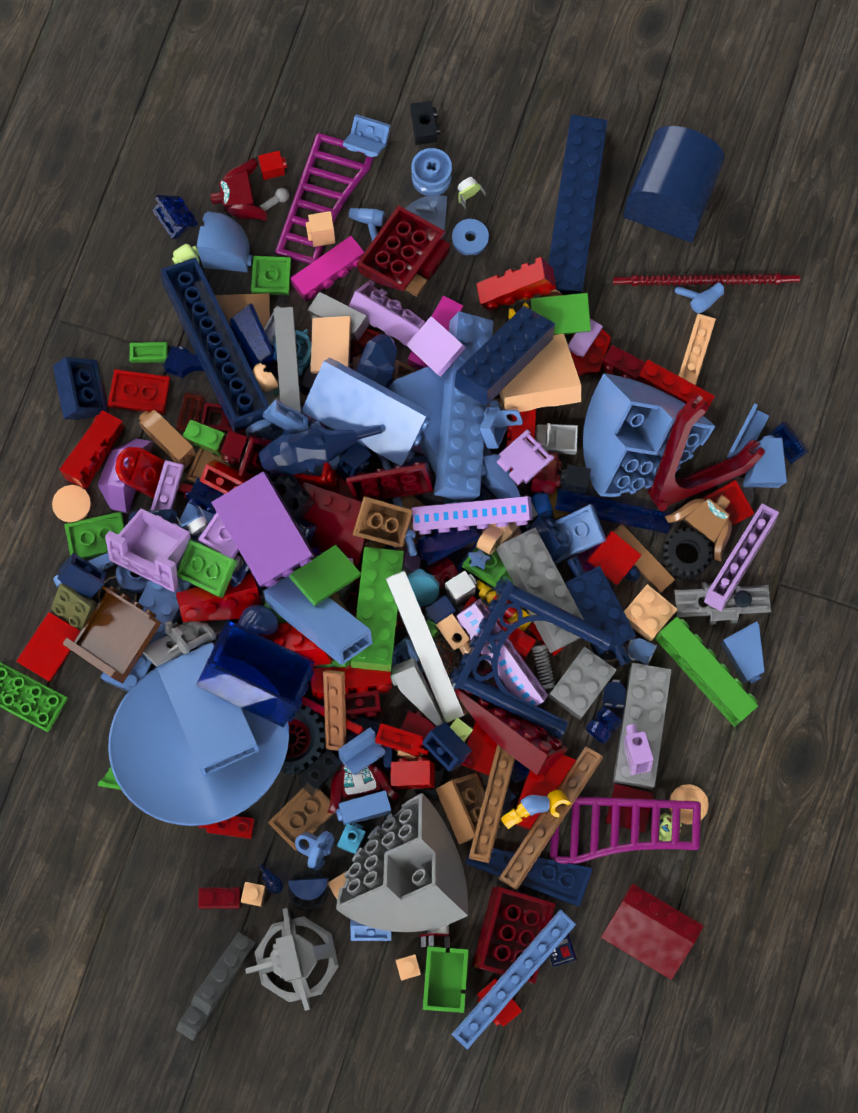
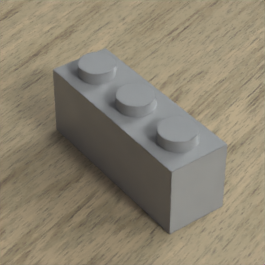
[308,292,370,342]

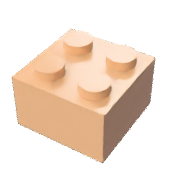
[624,584,678,642]

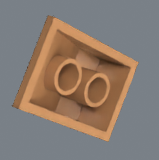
[353,497,413,548]

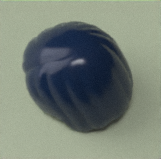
[237,605,279,639]

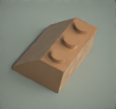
[436,773,501,845]

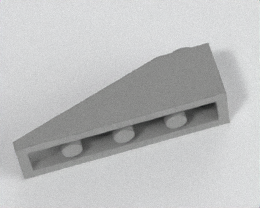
[390,657,446,726]

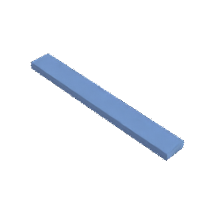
[451,910,576,1050]

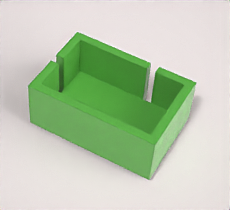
[423,946,468,1013]

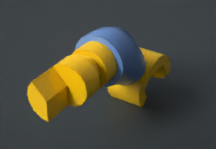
[500,790,571,829]

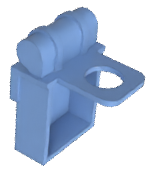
[479,400,523,449]

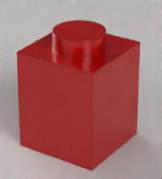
[258,151,287,180]

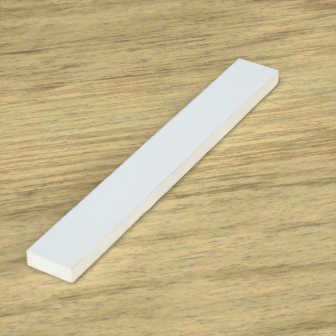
[386,571,464,723]

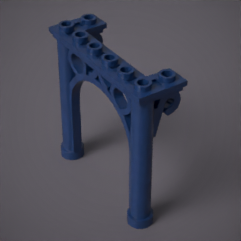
[450,576,614,739]

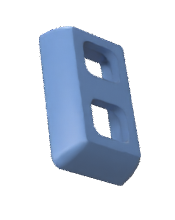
[391,639,419,673]

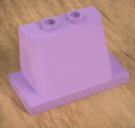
[105,509,191,592]

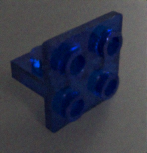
[152,195,198,239]
[186,477,224,515]

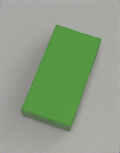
[129,342,168,363]

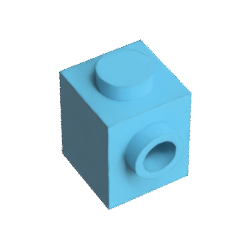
[337,823,366,855]

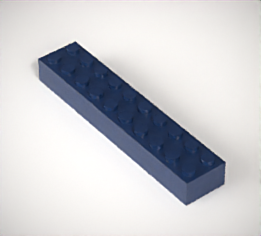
[548,115,607,295]
[161,258,269,433]

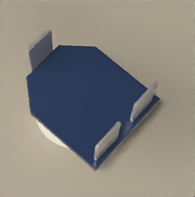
[602,679,626,709]

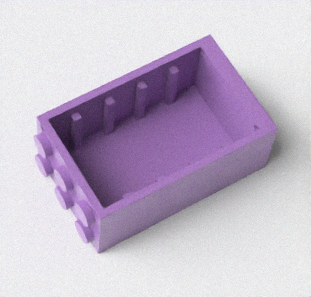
[211,472,316,588]

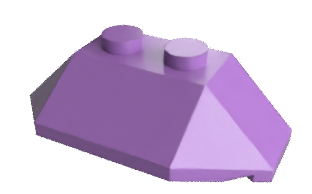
[98,438,153,513]

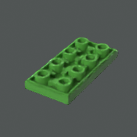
[0,662,68,733]

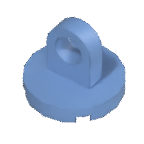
[295,831,334,871]

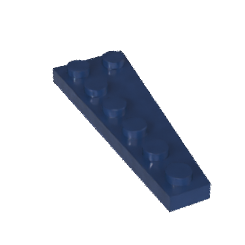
[465,848,592,907]

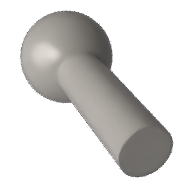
[259,188,290,211]

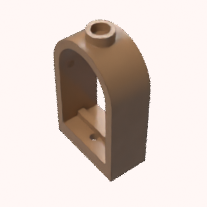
[139,410,196,470]

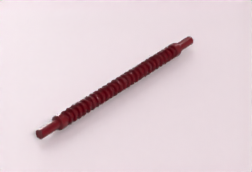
[613,273,800,286]

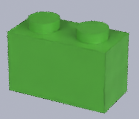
[182,420,227,456]

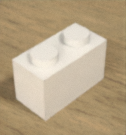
[445,571,477,607]

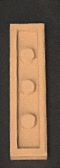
[678,314,716,385]

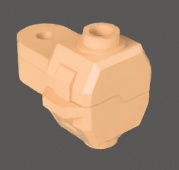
[476,522,522,555]

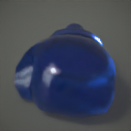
[259,864,283,894]

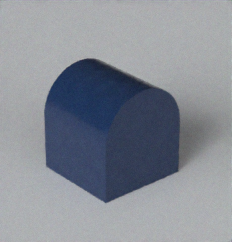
[623,126,725,243]

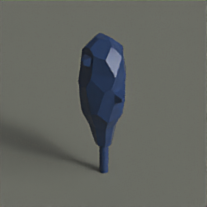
[346,334,398,451]
[259,426,382,475]

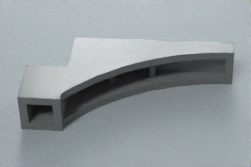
[176,932,256,1041]

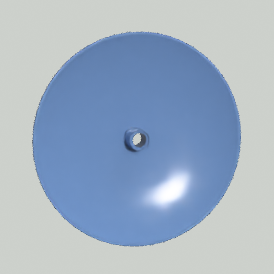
[108,655,289,826]

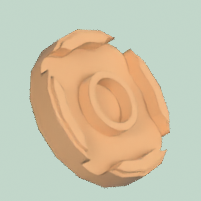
[52,485,92,523]
[669,784,709,825]

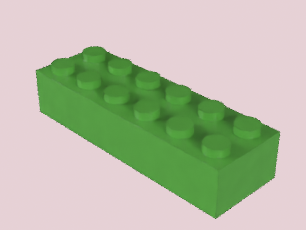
[351,547,404,672]
[655,617,758,727]

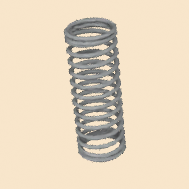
[532,644,556,689]

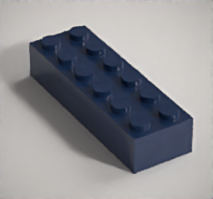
[455,306,555,406]

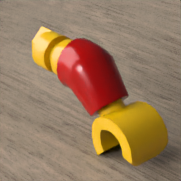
[475,580,531,632]

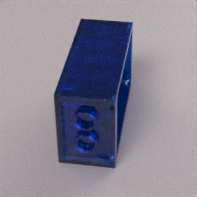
[195,620,315,728]

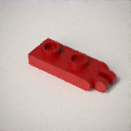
[375,723,429,757]
[199,816,255,839]

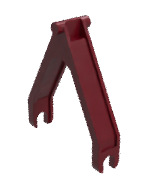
[647,395,765,511]

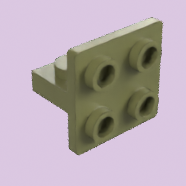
[51,583,98,631]

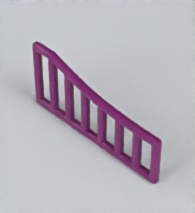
[275,133,374,264]
[550,797,701,865]

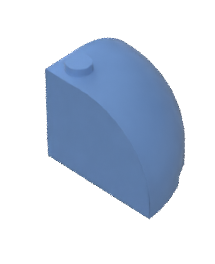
[197,212,253,272]

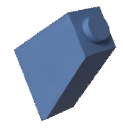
[743,435,787,488]
[720,621,764,684]
[336,790,391,825]

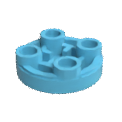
[407,569,439,607]

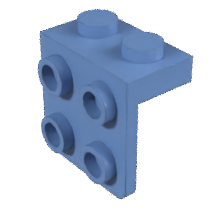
[343,114,391,157]

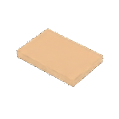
[311,316,351,374]

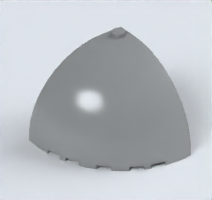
[336,793,468,932]

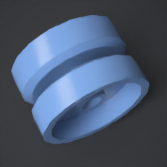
[411,148,452,196]

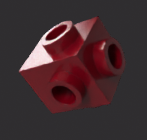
[426,556,459,590]

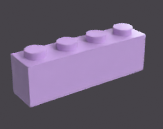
[349,280,426,346]

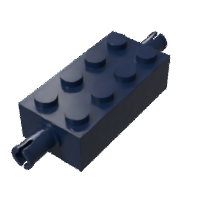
[565,556,636,666]

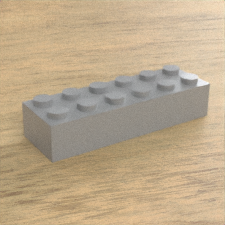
[496,528,584,653]
[613,663,671,789]

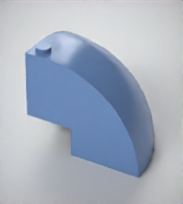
[583,373,715,497]

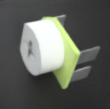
[458,177,486,209]

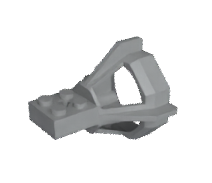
[245,908,339,1011]

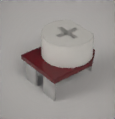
[419,924,450,948]

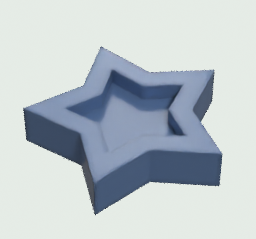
[468,550,491,570]

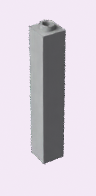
[274,307,302,414]

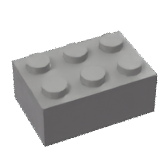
[549,647,616,720]

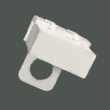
[535,423,578,455]

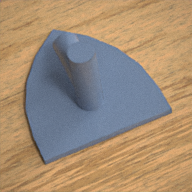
[405,195,447,231]

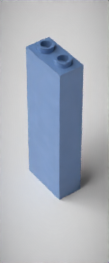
[264,577,373,665]

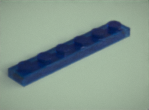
[555,489,670,534]

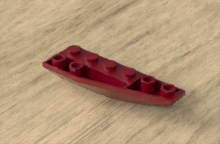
[455,688,567,775]

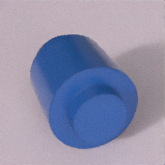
[531,491,553,518]

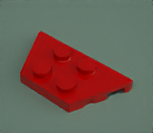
[570,317,611,376]

